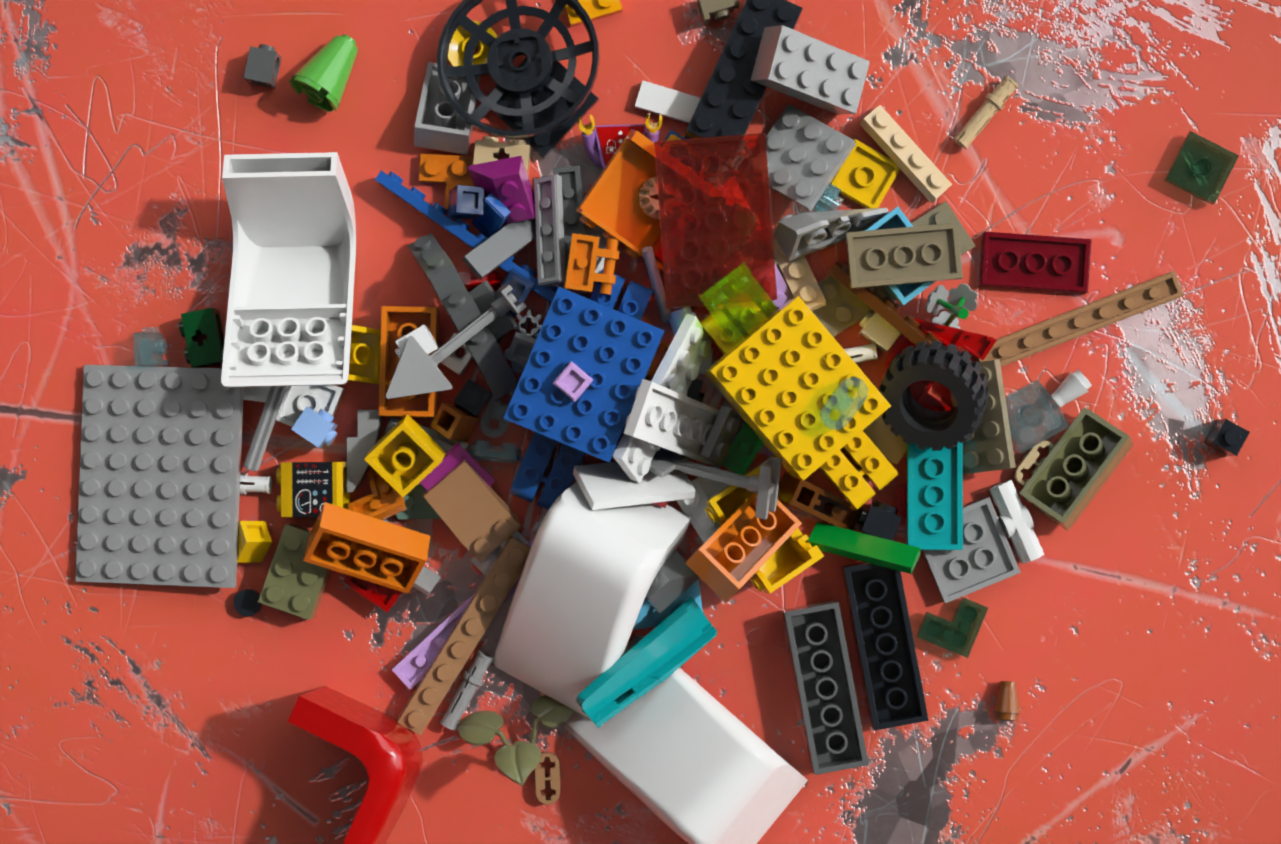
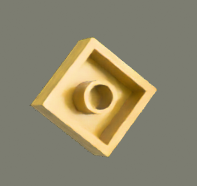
[364,414,446,497]

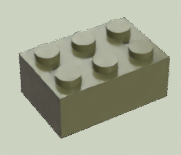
[258,523,332,620]

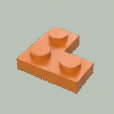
[419,154,474,210]
[348,469,406,520]

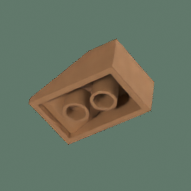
[423,460,521,562]

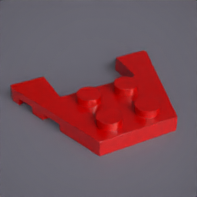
[883,317,997,411]

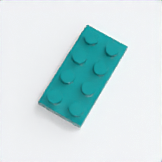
[907,442,963,550]

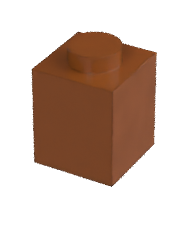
[430,402,479,442]

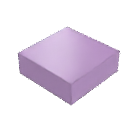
[553,361,593,402]

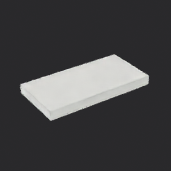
[573,462,696,510]

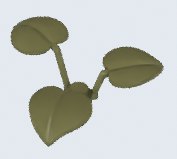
[456,695,575,786]

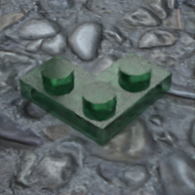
[916,597,988,658]

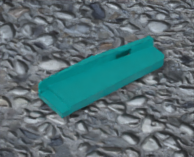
[576,597,717,728]

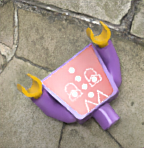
[578,113,663,170]

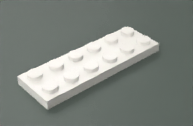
[612,313,712,483]
[624,379,720,466]

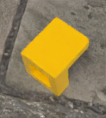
[237,521,272,563]

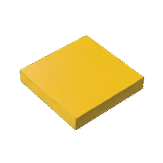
[828,139,900,209]

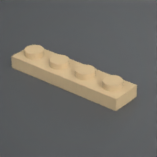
[859,105,952,203]

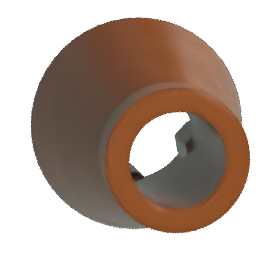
[993,681,1021,721]

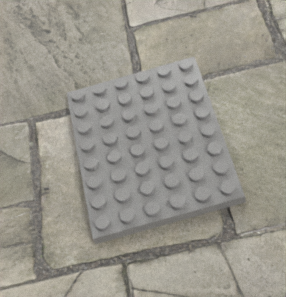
[76,365,244,588]

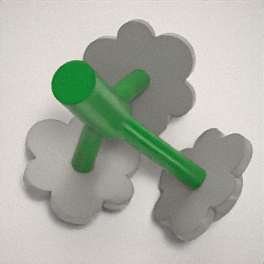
[925,283,978,329]

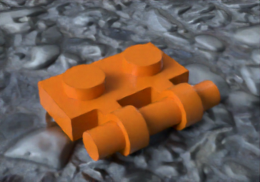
[565,233,620,295]

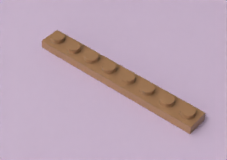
[397,536,531,735]

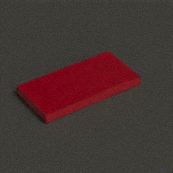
[979,231,1092,294]

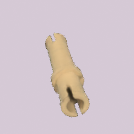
[954,75,1019,150]

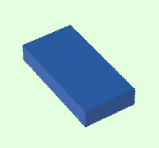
[472,193,511,238]

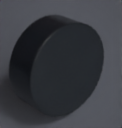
[234,589,262,616]

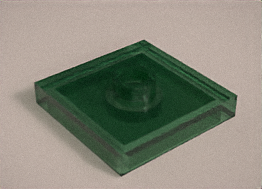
[1164,131,1239,205]

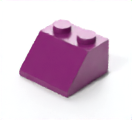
[468,156,535,224]

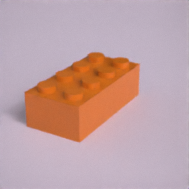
[379,306,440,418]
[685,493,802,603]
[303,502,431,594]

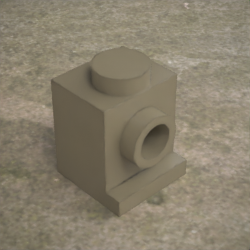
[697,0,739,26]

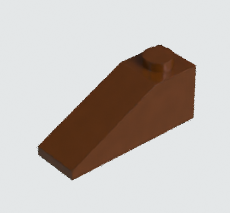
[778,472,862,530]

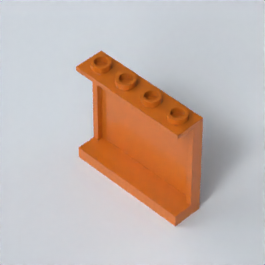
[576,129,724,275]

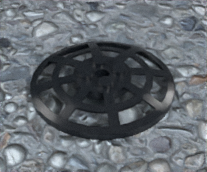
[437,0,600,138]

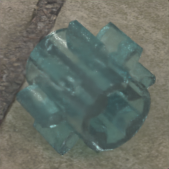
[813,183,844,212]

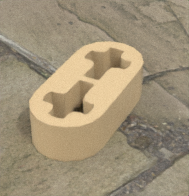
[1014,441,1054,486]

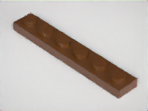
[828,261,940,345]

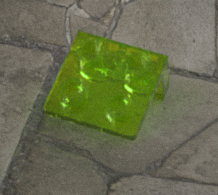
[699,263,777,342]

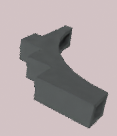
[408,233,518,400]

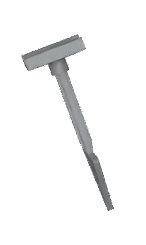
[386,285,527,399]
[649,450,782,520]

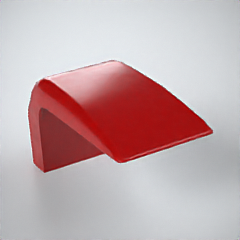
[287,686,423,844]

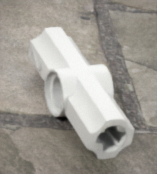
[989,480,1044,564]

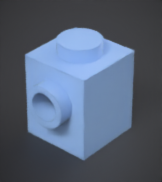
[291,406,338,448]

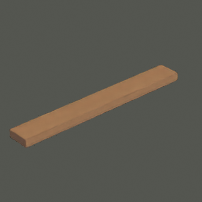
[974,271,1184,367]

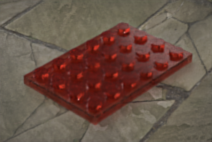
[654,133,777,309]

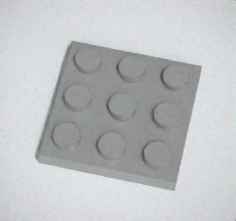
[744,104,856,212]
[922,497,1021,603]

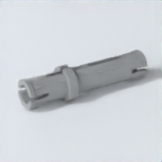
[440,650,494,730]

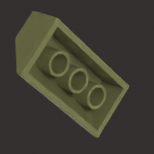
[1019,407,1133,531]

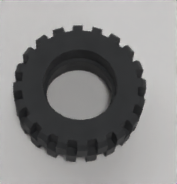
[879,341,989,451]

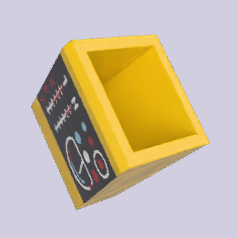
[276,462,351,517]

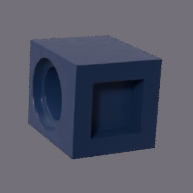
[448,185,484,220]

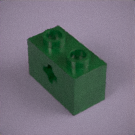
[179,307,225,368]

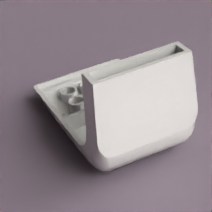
[221,152,356,387]
[493,482,692,719]
[565,635,808,844]

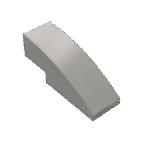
[347,410,383,492]

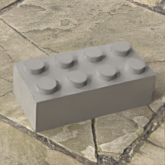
[751,25,870,115]

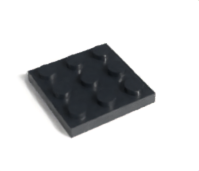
[491,57,599,159]

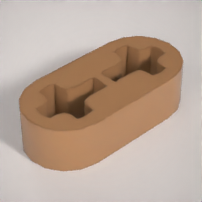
[535,751,561,805]

